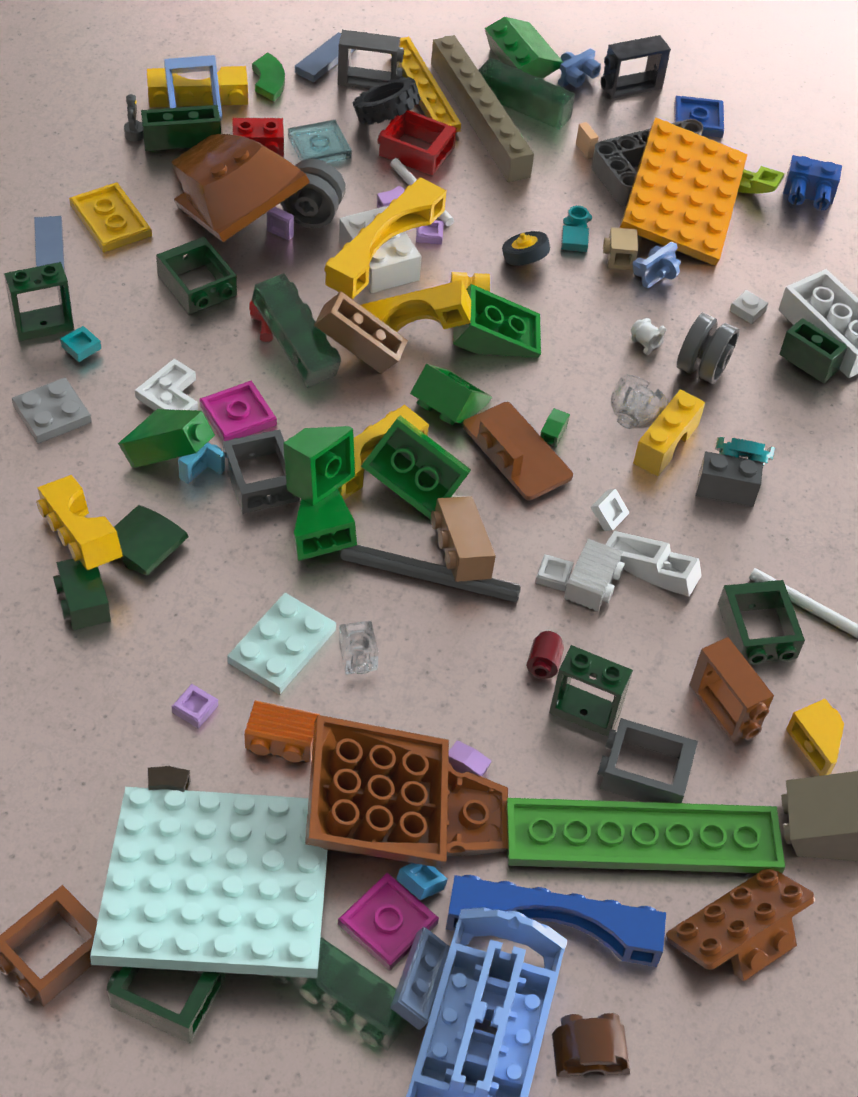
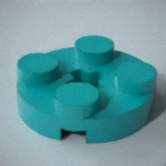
[715,437,775,466]

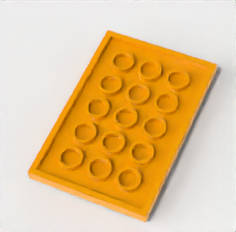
[619,117,748,266]

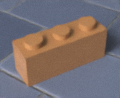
[314,291,408,373]
[431,496,496,582]

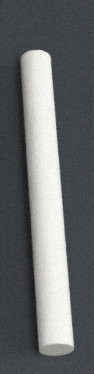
[390,158,454,227]
[749,568,858,639]

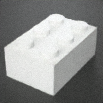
[339,206,422,293]

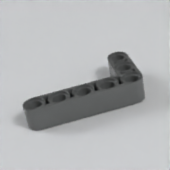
[591,119,703,206]

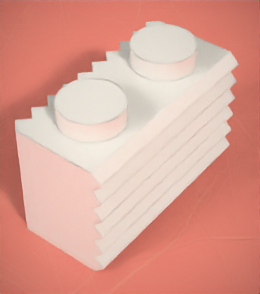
[564,539,625,611]

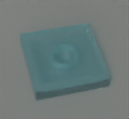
[288,120,352,163]

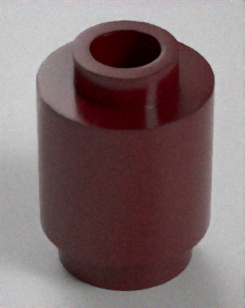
[526,631,564,679]

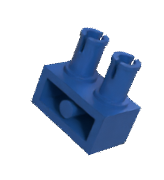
[783,155,842,211]

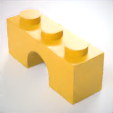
[633,389,705,477]

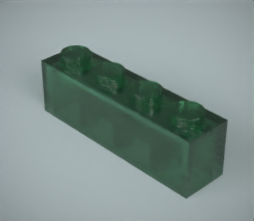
[478,58,575,130]
[252,273,341,388]
[274,937,408,1051]

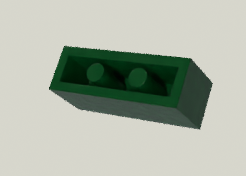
[141,105,221,151]

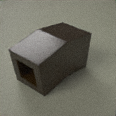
[148,766,191,792]

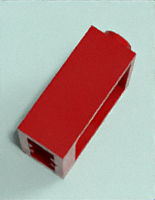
[377,110,457,176]

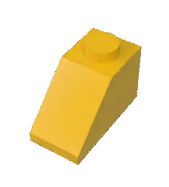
[786,698,844,776]

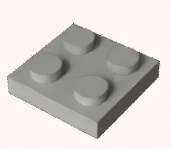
[12,377,92,444]

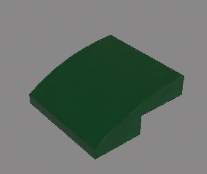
[114,505,189,575]

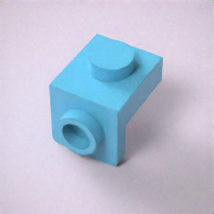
[178,442,225,484]

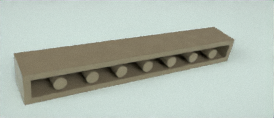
[431,35,534,183]

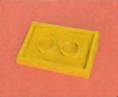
[69,182,152,253]

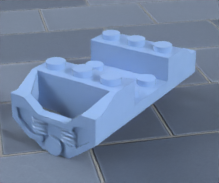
[406,908,567,1097]

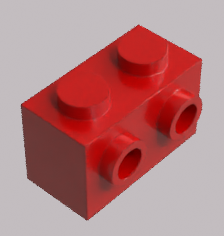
[232,118,284,158]

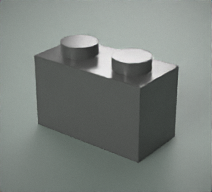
[695,451,763,507]

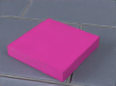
[199,380,277,442]
[338,873,439,971]

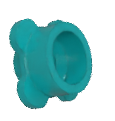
[563,206,592,228]

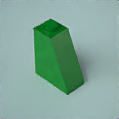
[118,409,215,468]
[294,489,357,561]

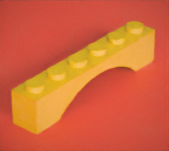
[324,177,447,299]

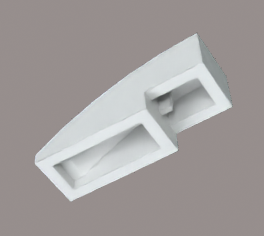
[605,531,702,596]

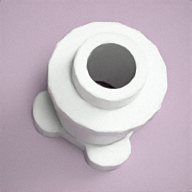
[630,318,667,355]

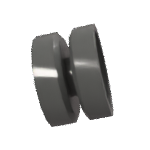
[280,159,346,228]
[676,312,740,384]

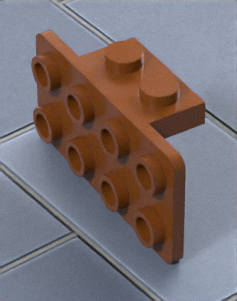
[463,402,573,500]
[666,869,815,981]

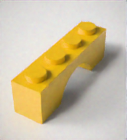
[147,66,248,107]
[361,280,471,332]
[338,404,429,500]
[36,475,123,571]

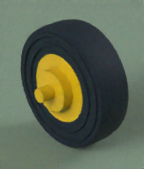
[502,231,550,266]

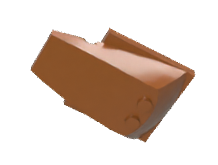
[171,134,310,242]
[305,715,508,868]

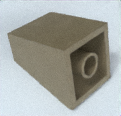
[781,771,858,862]

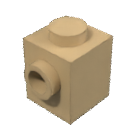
[603,227,638,270]

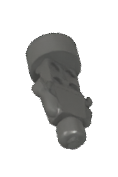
[124,94,143,141]

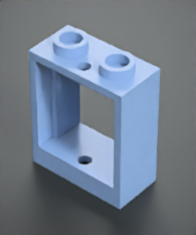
[164,55,222,121]

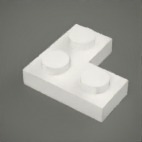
[135,358,198,411]

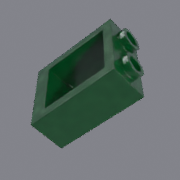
[156,237,237,315]
[4,262,74,342]
[718,580,805,665]
[549,645,633,737]
[107,967,225,1043]

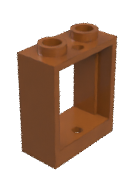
[689,637,774,743]
[0,885,98,1007]

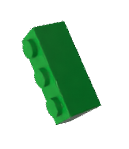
[484,16,564,89]
[361,415,471,519]

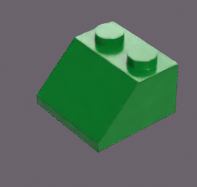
[410,364,492,425]
[283,426,355,506]

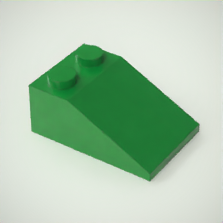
[453,284,541,358]

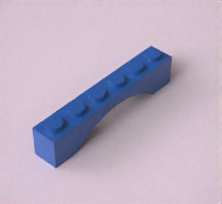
[446,875,666,967]

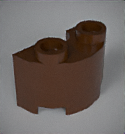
[552,1013,630,1077]

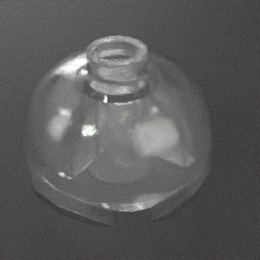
[611,374,669,429]

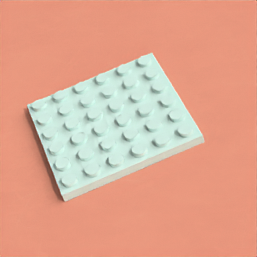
[90,787,328,978]

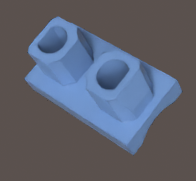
[558,48,601,88]
[633,242,680,288]

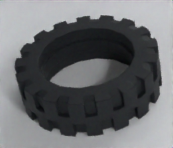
[353,77,421,125]

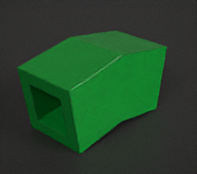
[540,408,570,447]

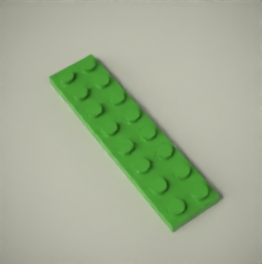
[506,798,785,873]

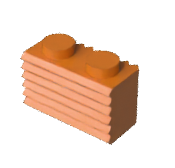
[244,700,320,763]

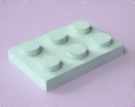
[227,593,336,695]

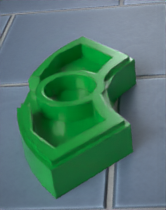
[252,52,285,102]

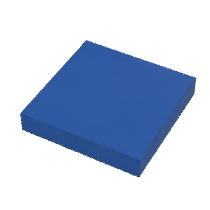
[674,95,724,138]

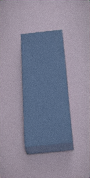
[295,32,356,82]
[34,216,65,272]
[390,927,450,1030]

